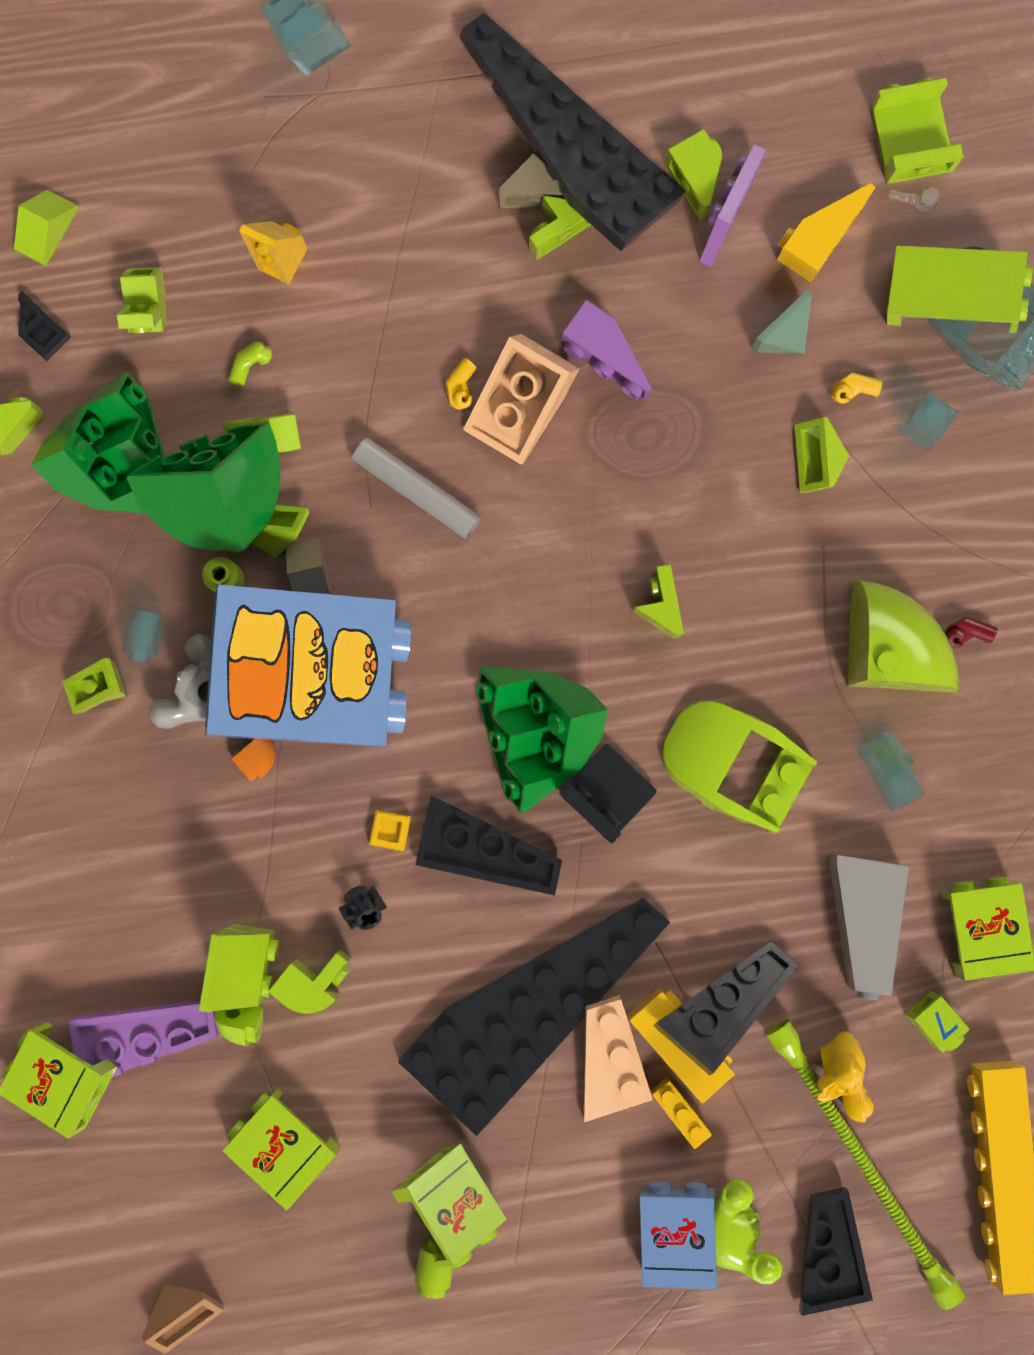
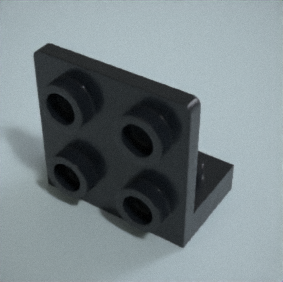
[558,744,657,844]

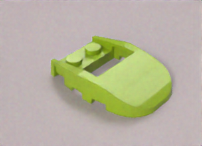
[661,700,817,834]

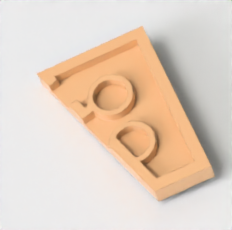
[583,995,653,1122]

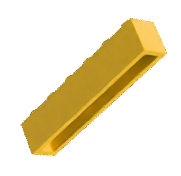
[967,1061,1034,1295]

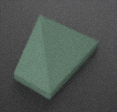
[751,290,812,354]

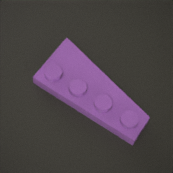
[68,1000,219,1078]

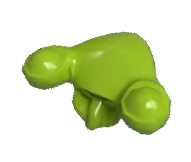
[714,1178,783,1284]

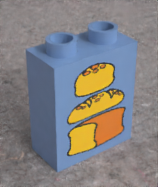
[204,585,411,747]

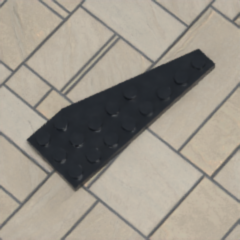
[459,13,686,251]
[398,897,670,1136]

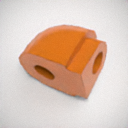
[231,739,276,782]

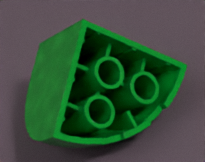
[126,422,281,553]

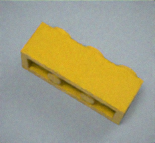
[650,1076,712,1149]

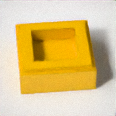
[369,810,411,851]

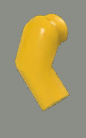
[445,358,477,410]
[831,373,883,404]

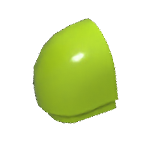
[214,1006,263,1046]

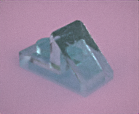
[857,732,925,811]

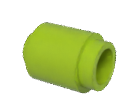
[202,557,244,592]
[415,1238,453,1299]

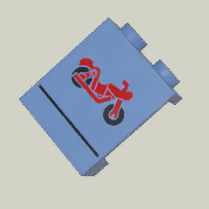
[640,1181,718,1290]

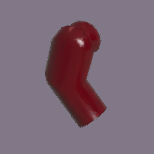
[945,617,998,648]

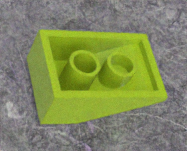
[199,924,279,1012]

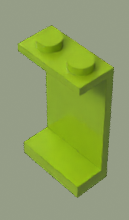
[887,246,1033,333]

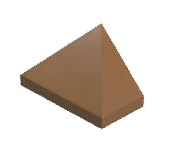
[142,1284,224,1354]

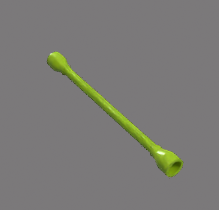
[765,1019,965,1310]

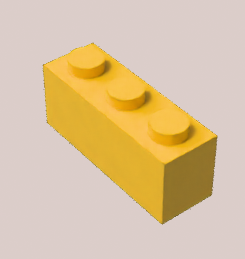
[627,987,735,1104]

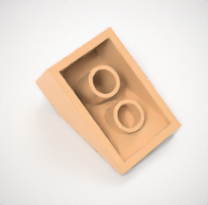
[463,334,580,465]

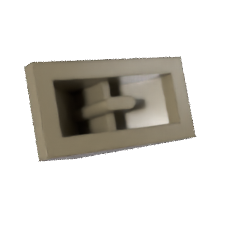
[499,153,565,208]
[286,538,332,595]

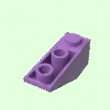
[561,300,652,402]

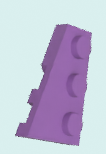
[699,144,766,268]

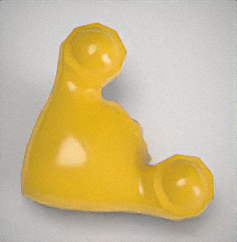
[817,1031,874,1123]

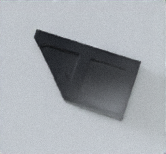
[18,291,71,362]

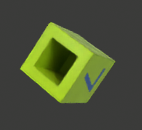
[905,991,970,1053]

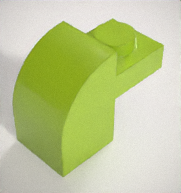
[117,267,166,333]
[268,949,351,1014]

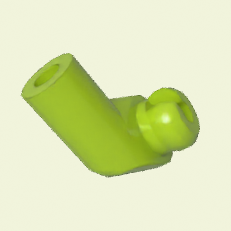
[227,342,272,387]

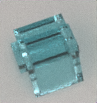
[261,0,351,76]

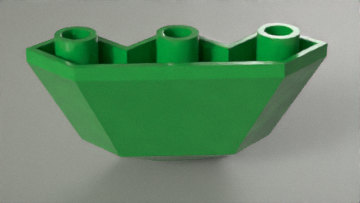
[31,372,165,513]
[476,666,608,813]

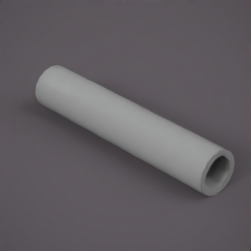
[352,437,481,540]

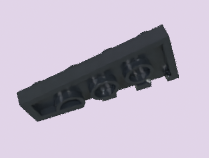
[415,795,562,896]
[653,941,799,1076]

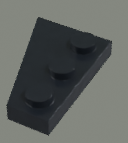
[799,1187,873,1316]

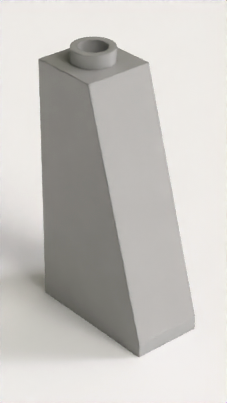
[829,854,909,1001]

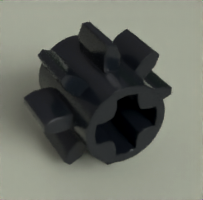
[339,886,387,930]

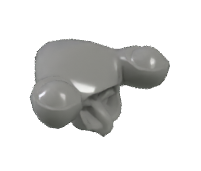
[149,634,212,729]

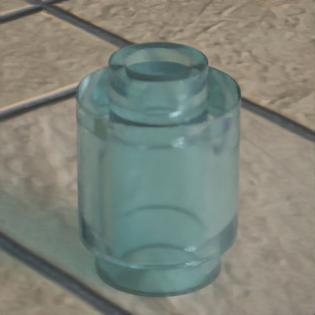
[122,610,165,664]

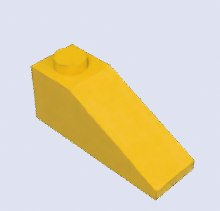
[777,183,876,283]
[239,221,307,284]

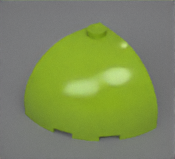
[847,580,959,693]

